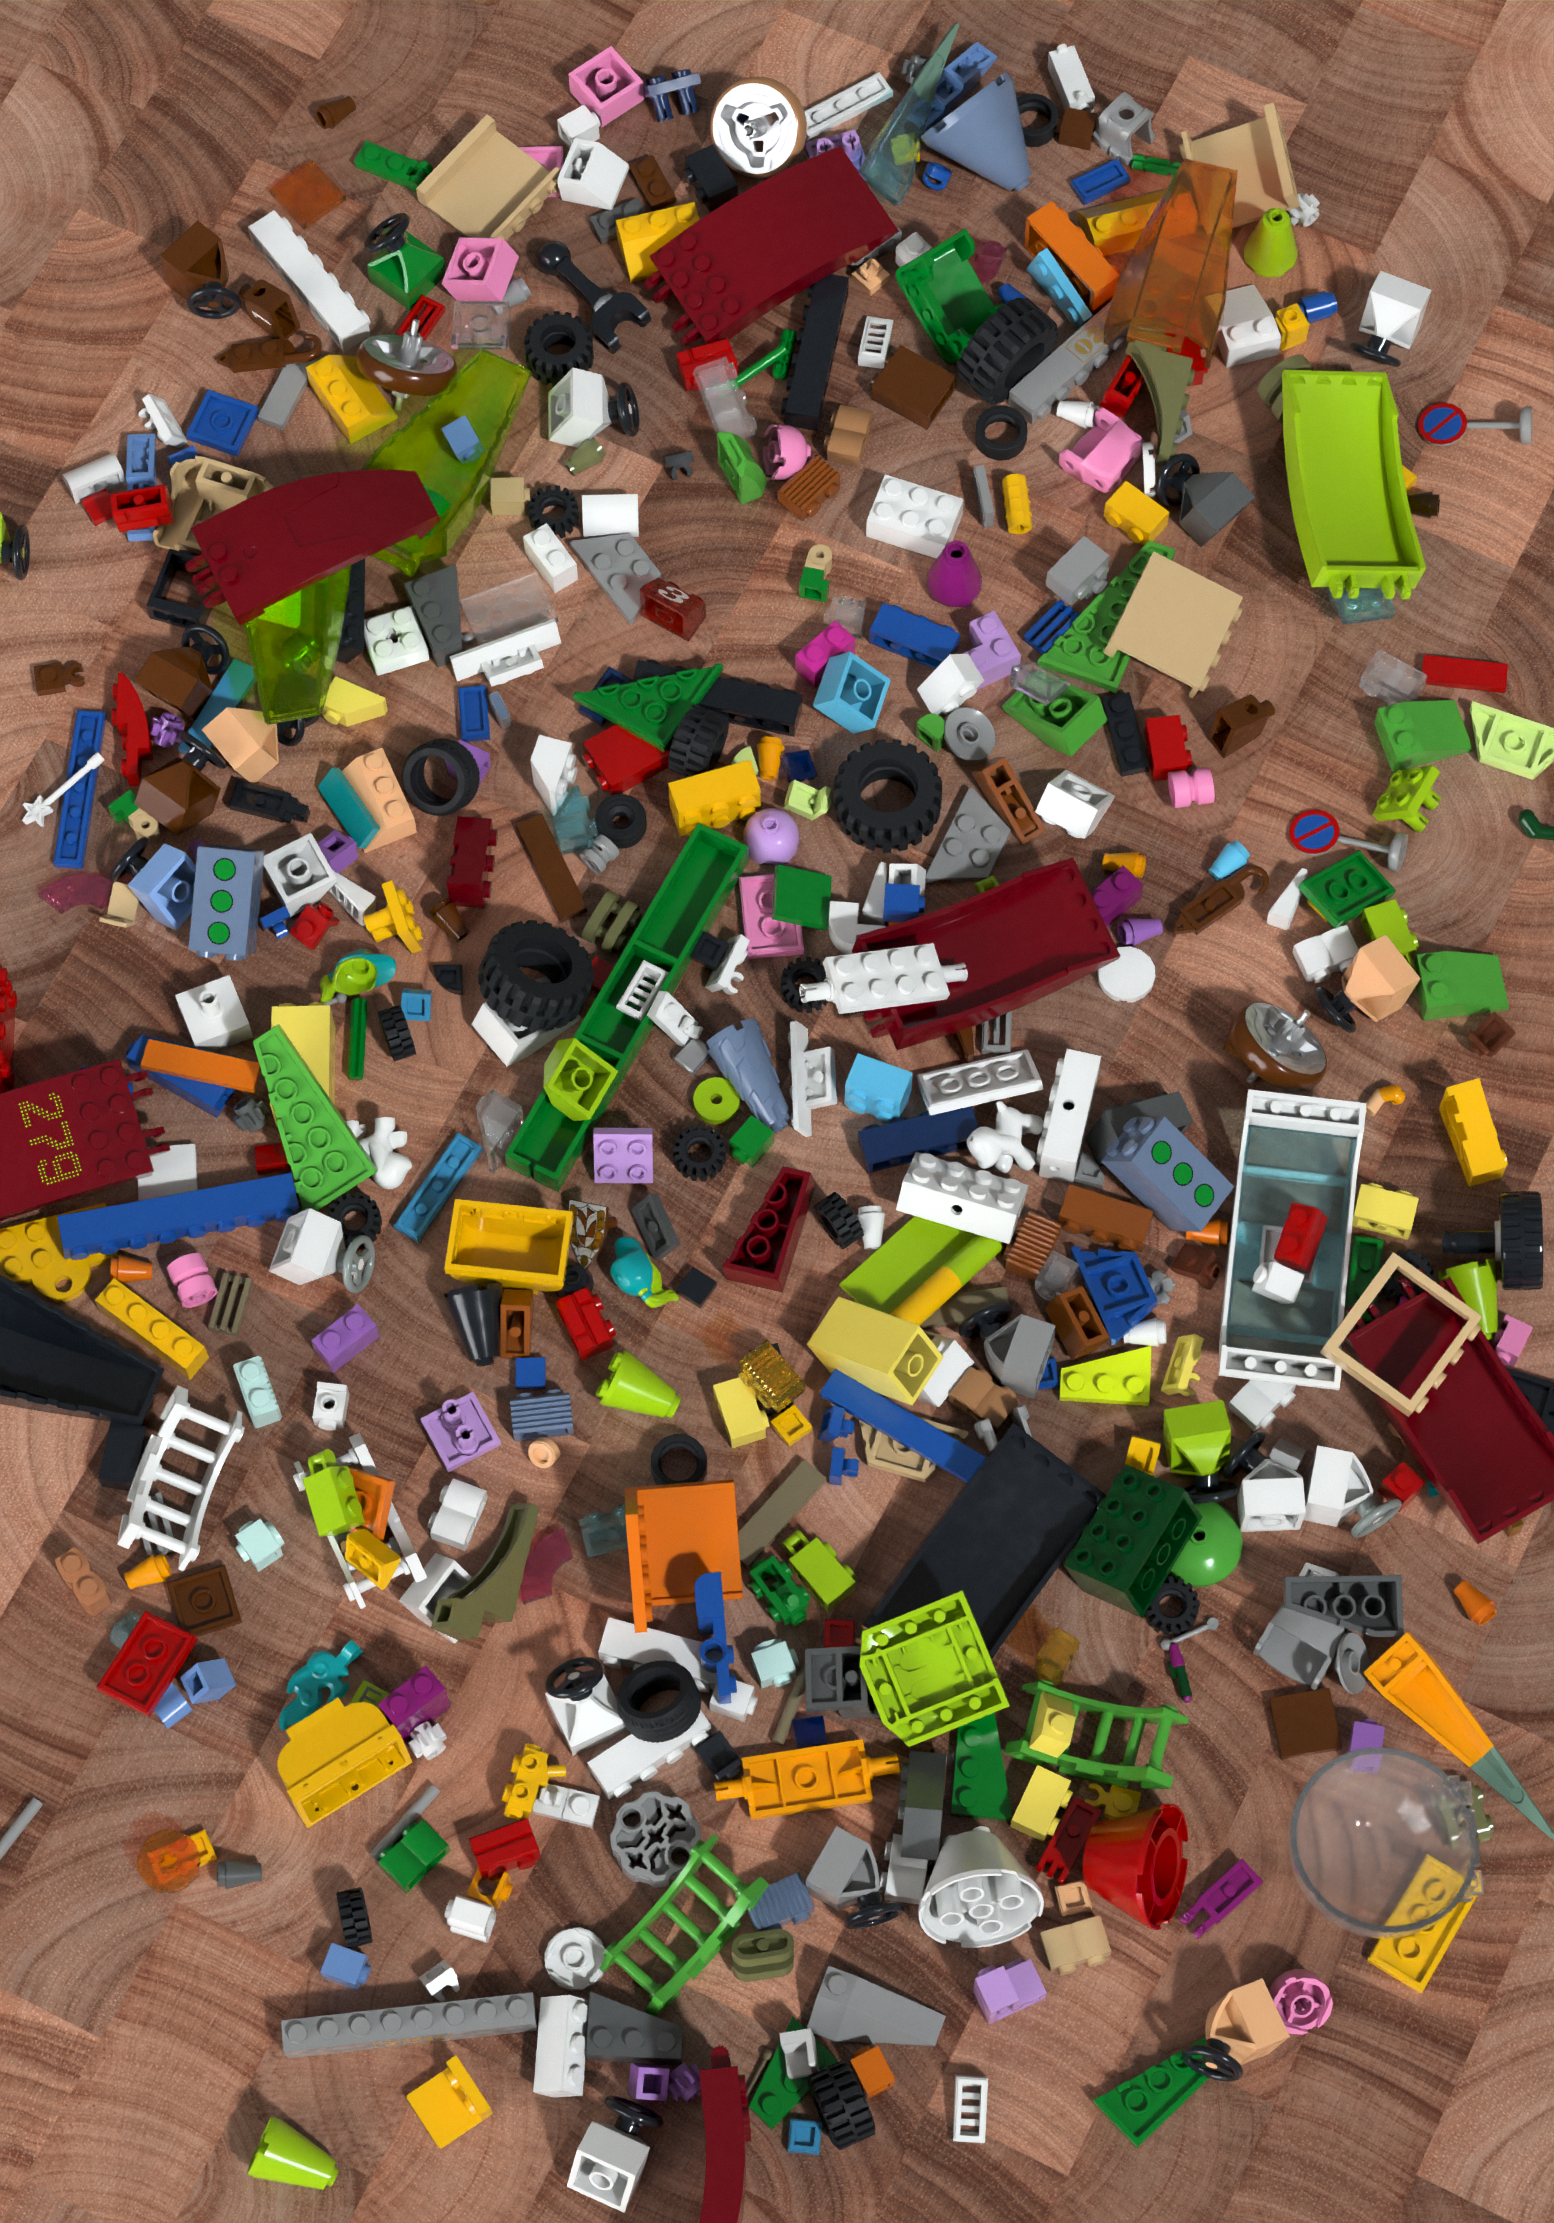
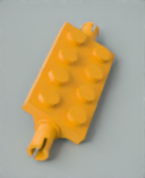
[714,1739,900,1821]

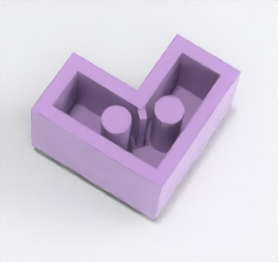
[963,610,1021,690]
[973,1958,1047,2025]

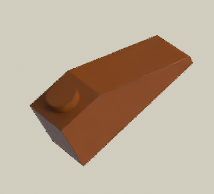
[971,757,1046,845]

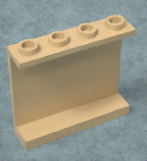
[1179,102,1300,236]
[416,114,560,242]
[1103,551,1243,699]

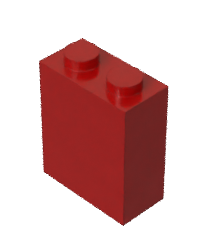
[581,724,669,796]

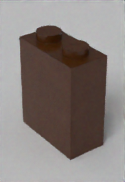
[870,345,957,430]

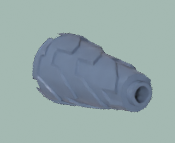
[705,1018,790,1133]

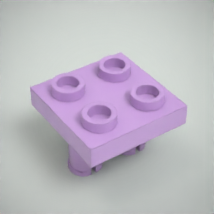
[804,130,871,181]
[593,1128,653,1183]
[420,1392,501,1473]

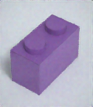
[311,1304,379,1373]

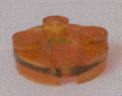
[137,1829,201,1893]

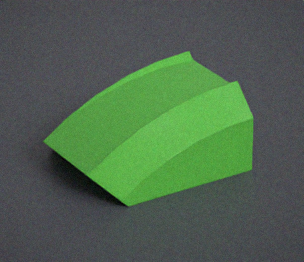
[717,431,767,505]

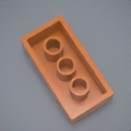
[1024,201,1120,319]

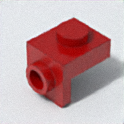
[289,903,340,949]

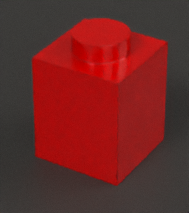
[1378,1462,1425,1512]

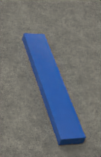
[54,710,107,869]
[820,1369,986,1482]

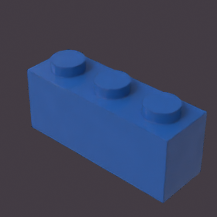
[869,603,960,669]

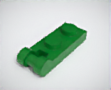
[354,141,433,192]

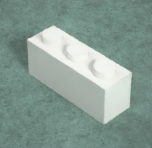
[533,1995,589,2098]

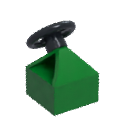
[364,213,446,310]

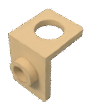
[99,881,140,928]

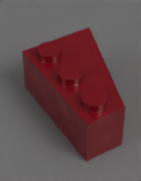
[446,816,498,908]

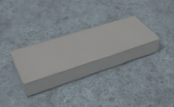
[257,359,317,430]

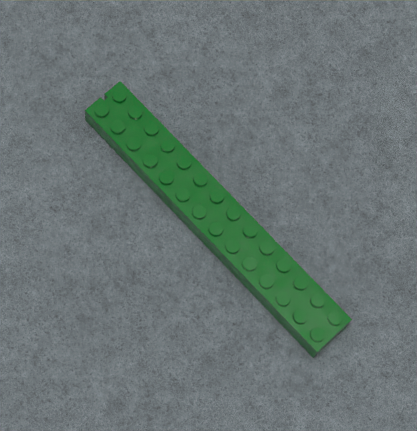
[505,823,749,1192]

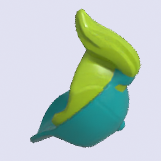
[320,948,396,1003]
[610,1237,679,1308]

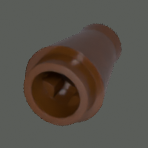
[315,96,356,129]
[429,899,470,942]

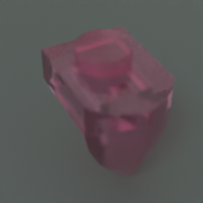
[974,240,1008,284]

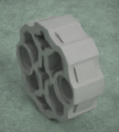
[610,1791,701,1888]

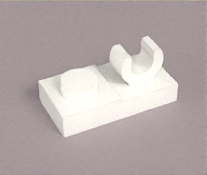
[138,394,188,448]
[705,934,750,995]
[647,991,703,1047]
[532,1783,600,1828]

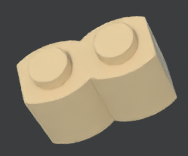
[1040,1916,1111,1975]

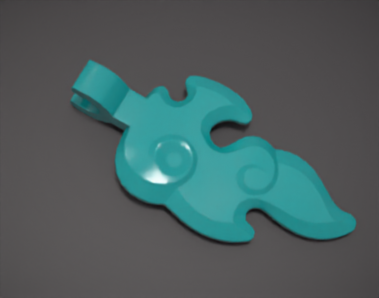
[279,1640,363,1731]

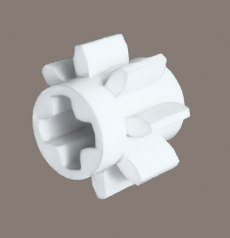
[1288,193,1320,227]
[408,1721,447,1760]

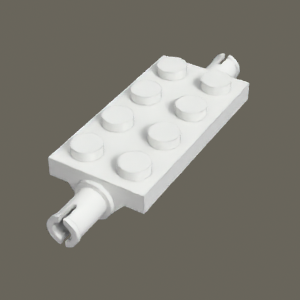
[799,943,968,1014]

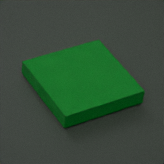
[772,864,832,931]

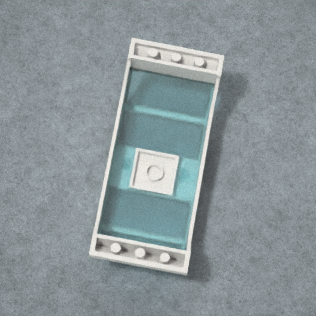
[1218,1089,1367,1390]

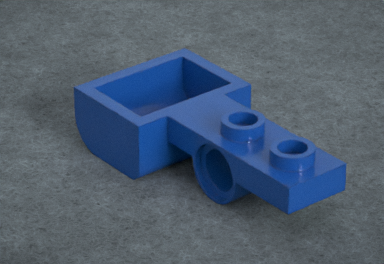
[694,1572,737,1704]

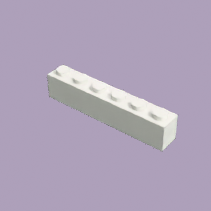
[248,210,371,353]

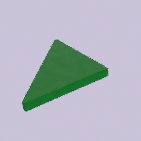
[573,663,723,752]

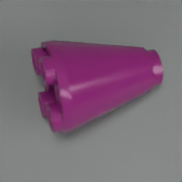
[927,541,982,608]

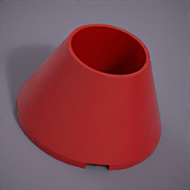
[1083,1803,1188,1930]

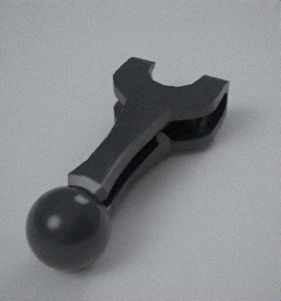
[537,240,652,354]

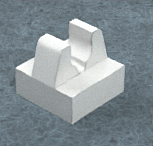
[419,1960,460,2002]

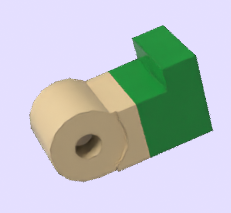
[799,544,832,603]
[108,790,160,845]

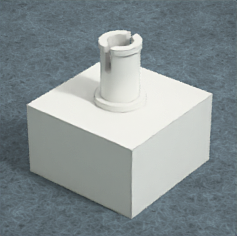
[175,975,253,1052]

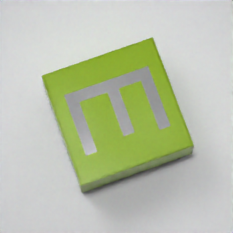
[350,1680,390,1709]

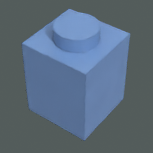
[441,415,486,465]
[180,1658,236,1704]
[320,1943,372,1991]

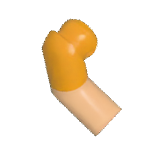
[1366,1084,1406,1116]

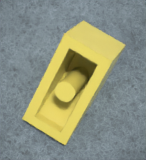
[320,676,388,727]
[1029,1691,1076,1758]

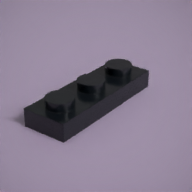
[1101,692,1150,777]

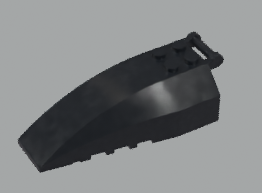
[0,1275,164,1425]

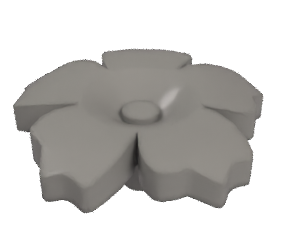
[1147,1270,1176,1305]

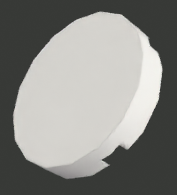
[1142,442,1156,497]
[1098,946,1156,1003]
[545,1927,605,1991]

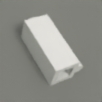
[1048,44,1095,112]

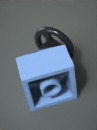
[109,836,196,931]

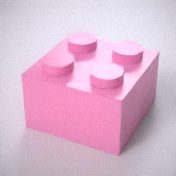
[568,46,644,127]
[441,237,519,303]

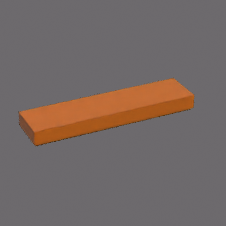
[140,1039,261,1093]

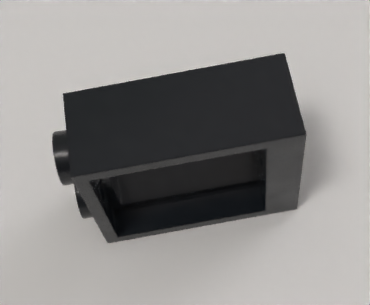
[146,549,220,633]

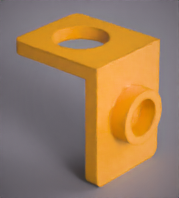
[467,1869,513,1909]

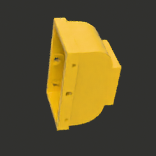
[444,1199,574,1295]
[277,1697,412,1829]

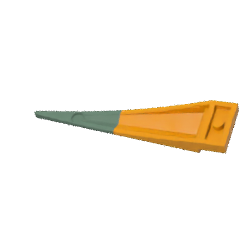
[1363,1632,1554,1839]

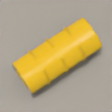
[1002,474,1032,535]

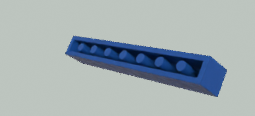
[57,1173,298,1260]

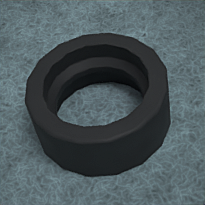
[1017,93,1058,147]
[975,405,1028,461]
[650,1434,707,1485]

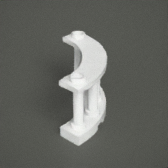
[117,1385,245,1571]
[293,1433,427,1609]

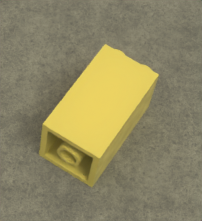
[270,1002,336,1126]
[807,1296,944,1406]

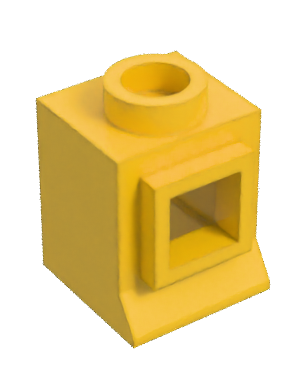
[1274,303,1310,351]

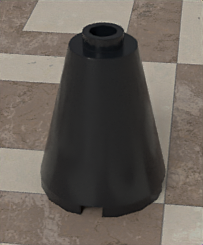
[444,1283,503,1367]

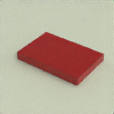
[96,1610,198,1717]

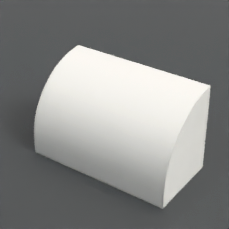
[62,453,126,504]
[582,494,639,538]

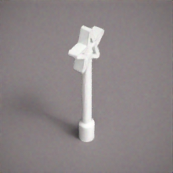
[22,752,105,827]

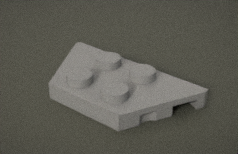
[570,533,661,625]
[925,787,1011,884]

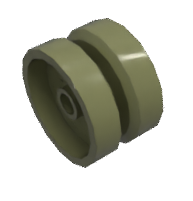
[1257,354,1313,424]

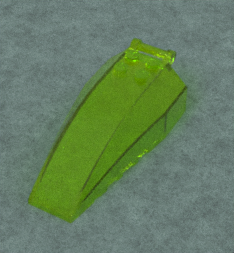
[361,349,531,577]
[243,565,351,725]

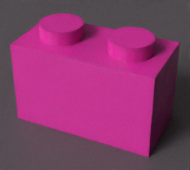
[795,620,855,688]

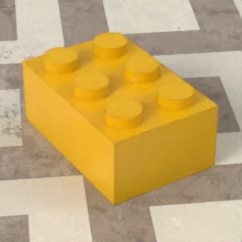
[668,760,761,837]

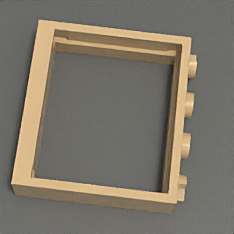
[1320,1252,1482,1417]

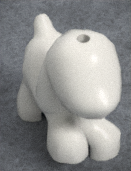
[967,1101,1043,1173]
[345,1117,412,1189]

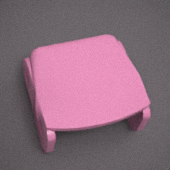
[1059,407,1145,493]

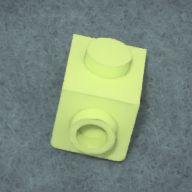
[783,779,831,821]

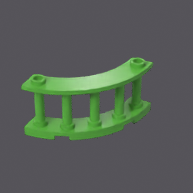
[1004,1679,1189,1789]
[599,1834,770,2017]

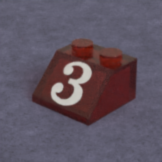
[640,578,706,642]

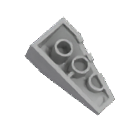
[807,1965,946,2047]

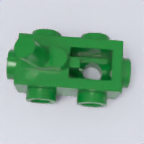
[748,1555,811,1626]

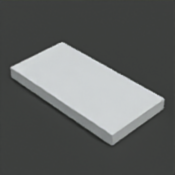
[916,1049,1043,1115]

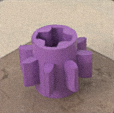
[149,713,185,748]
[668,2063,701,2103]

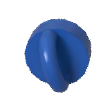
[922,162,952,191]

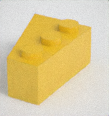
[1439,1078,1508,1187]

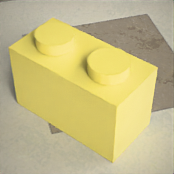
[1352,1183,1419,1240]
[713,1375,770,1448]
[1010,1765,1073,1842]

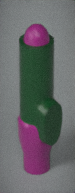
[1168,1644,1193,1703]

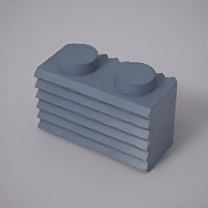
[510,1389,574,1441]
[746,1872,814,1932]

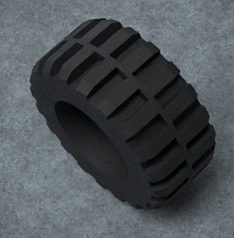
[957,297,1059,404]
[834,739,942,853]
[478,920,594,1031]

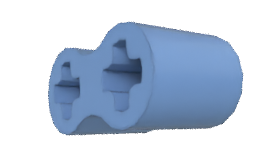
[154,1682,193,1729]

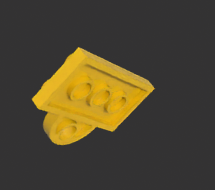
[0,1203,119,1302]

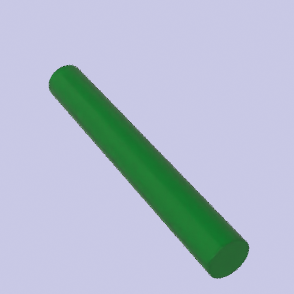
[715,344,788,400]

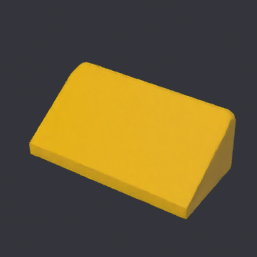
[345,1529,401,1590]

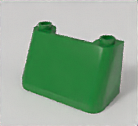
[896,228,1006,364]

